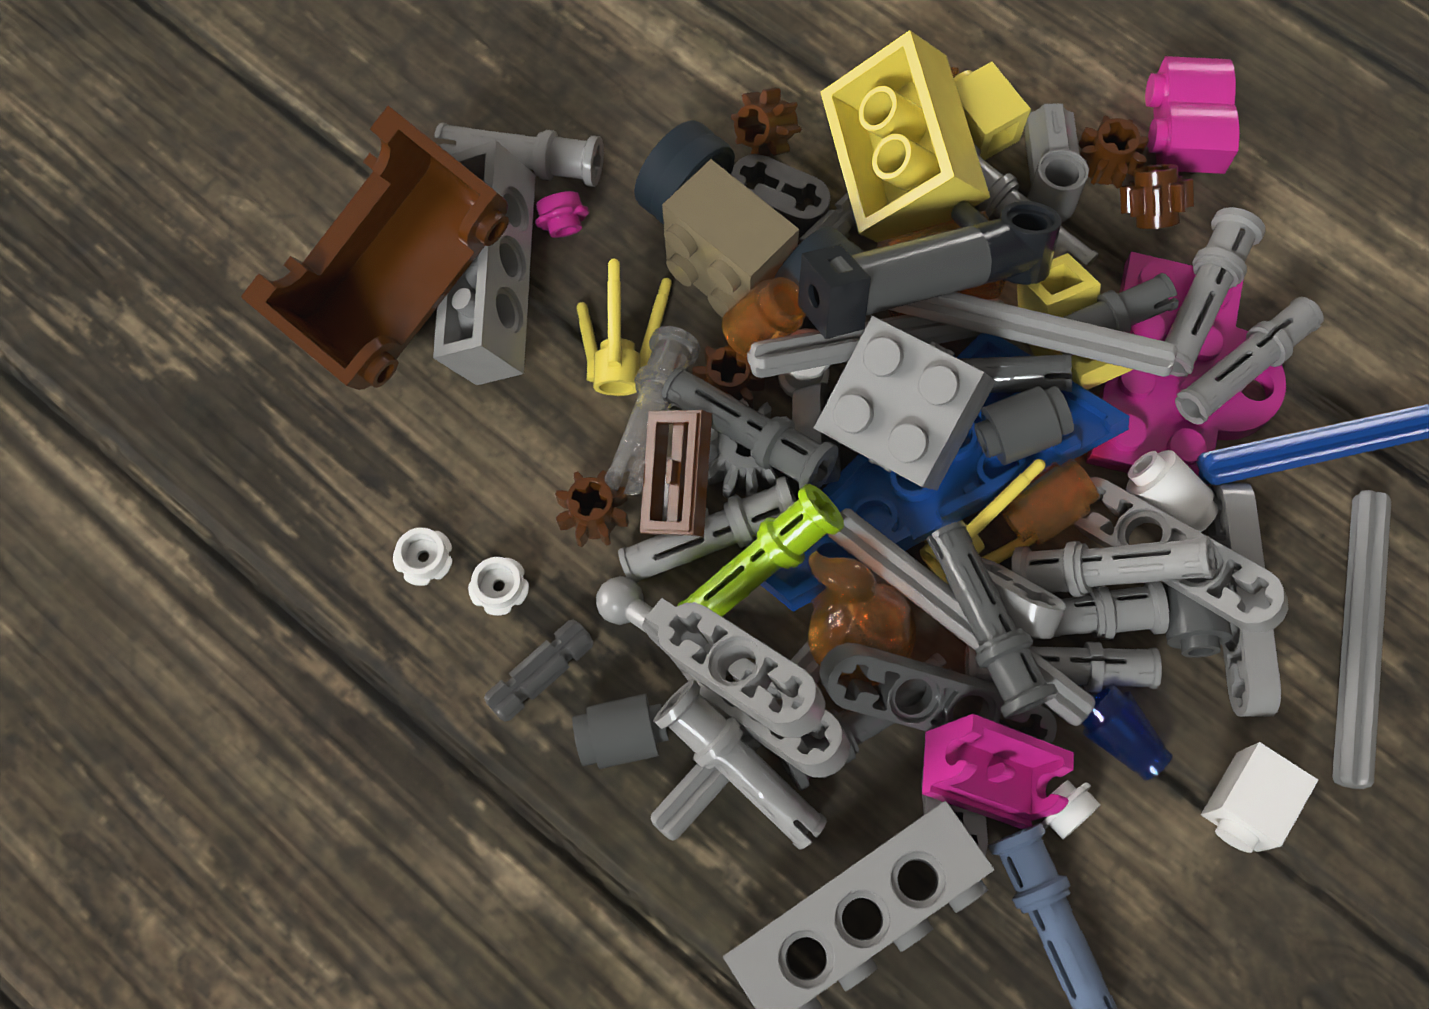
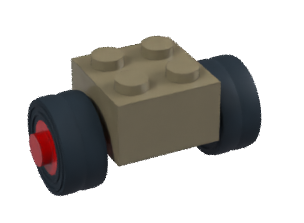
[634,120,864,331]

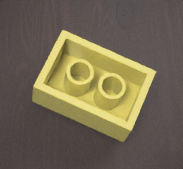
[821,30,990,246]

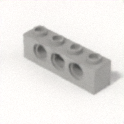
[433,140,535,385]
[723,800,995,1009]

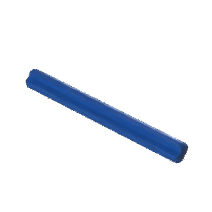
[1197,404,1429,486]

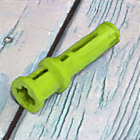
[677,484,845,632]

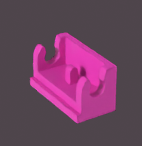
[922,714,1074,829]

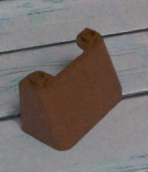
[241,106,509,390]

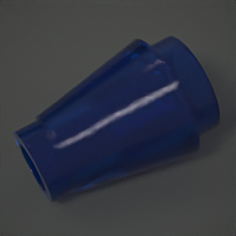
[1081,684,1173,781]

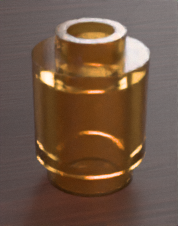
[722,277,806,358]
[1002,459,1100,546]

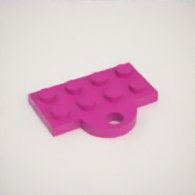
[1086,252,1286,486]

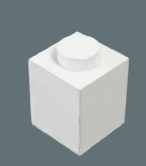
[1201,742,1318,853]

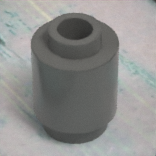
[974,386,1074,465]
[1162,578,1232,658]
[572,693,669,769]

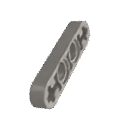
[1064,477,1288,632]
[1208,482,1281,717]

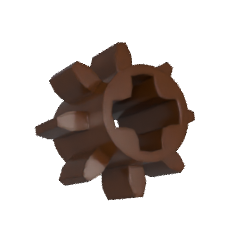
[731,87,802,157]
[1078,115,1149,188]
[1120,164,1194,229]
[692,340,765,409]
[555,470,629,547]

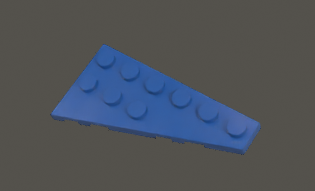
[761,333,1130,612]

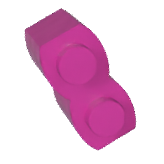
[1145,56,1239,174]

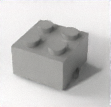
[814,316,996,490]

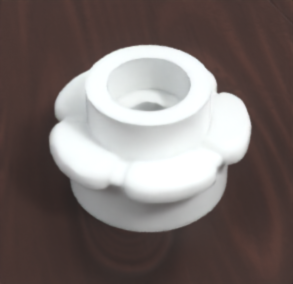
[393,528,453,586]
[468,557,529,616]
[1042,780,1101,840]

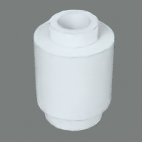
[1126,450,1218,532]

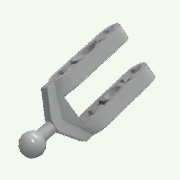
[596,576,850,777]

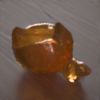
[808,551,916,686]

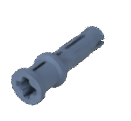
[988,823,1118,1009]

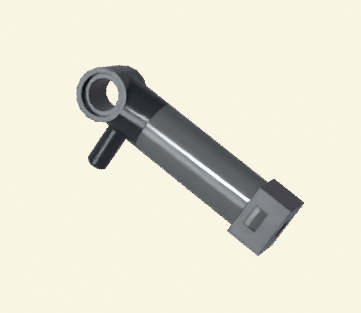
[798,201,1061,339]

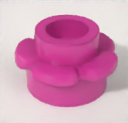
[535,191,589,238]

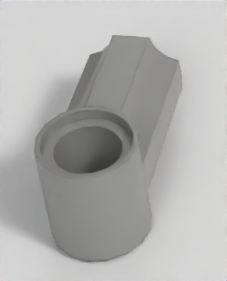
[1024,104,1089,222]

